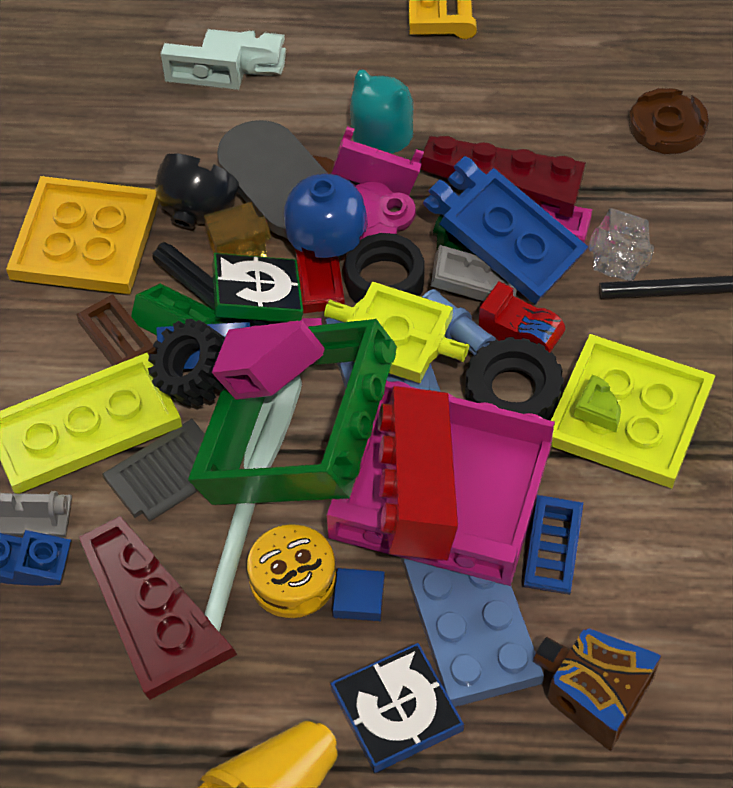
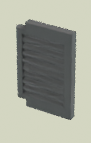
[102,419,212,522]

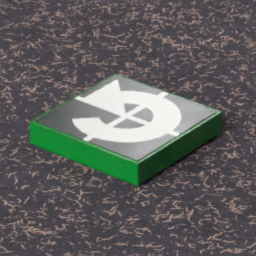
[212,253,303,322]

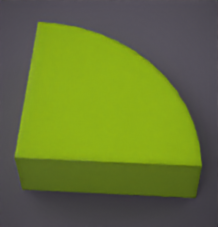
[574,374,621,432]

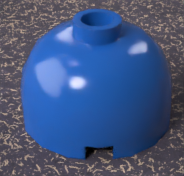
[283,173,368,258]

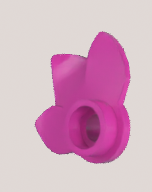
[356,182,416,240]

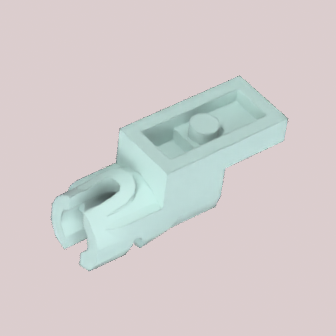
[161,29,286,90]

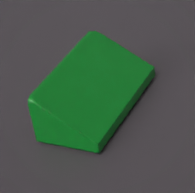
[131,283,227,335]

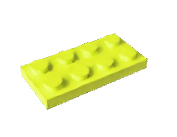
[0,353,183,494]

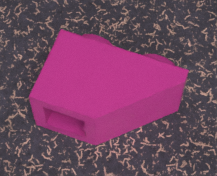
[212,320,325,399]

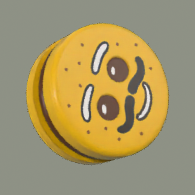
[247,524,336,618]

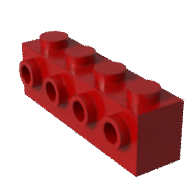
[378,386,458,561]

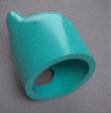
[350,69,413,154]

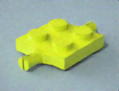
[324,282,469,383]

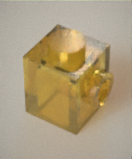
[204,202,271,257]

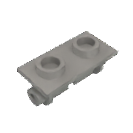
[0,491,72,537]

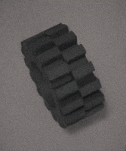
[148,319,225,406]

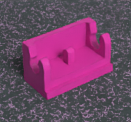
[332,126,424,196]

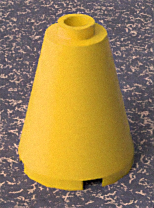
[198,721,338,788]

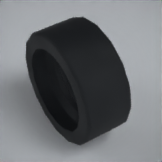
[345,233,425,304]

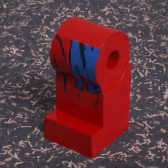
[479,281,566,353]

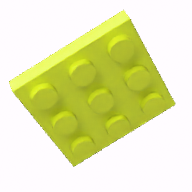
[551,334,715,489]

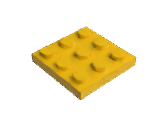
[6,176,159,294]

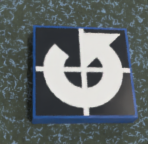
[331,643,464,773]

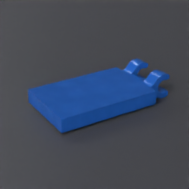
[423,156,588,305]

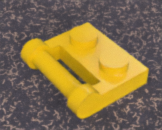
[409,0,477,39]

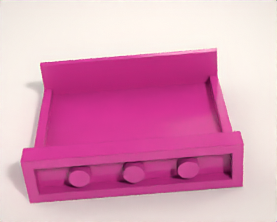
[327,381,555,586]

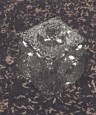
[589,208,654,281]

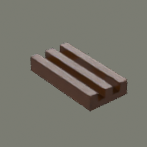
[76,294,157,366]

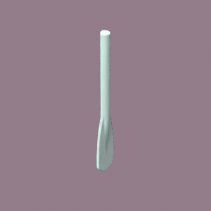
[205,375,302,631]

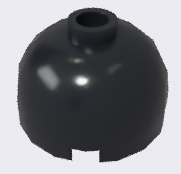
[155,153,239,229]

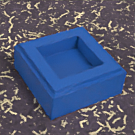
[333,568,385,621]

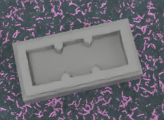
[431,245,517,301]

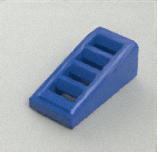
[523,495,584,595]

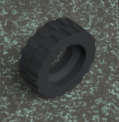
[465,337,564,421]

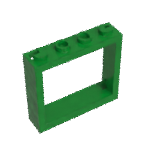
[188,319,397,505]

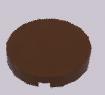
[629,88,709,154]

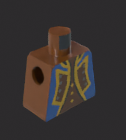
[533,628,661,751]

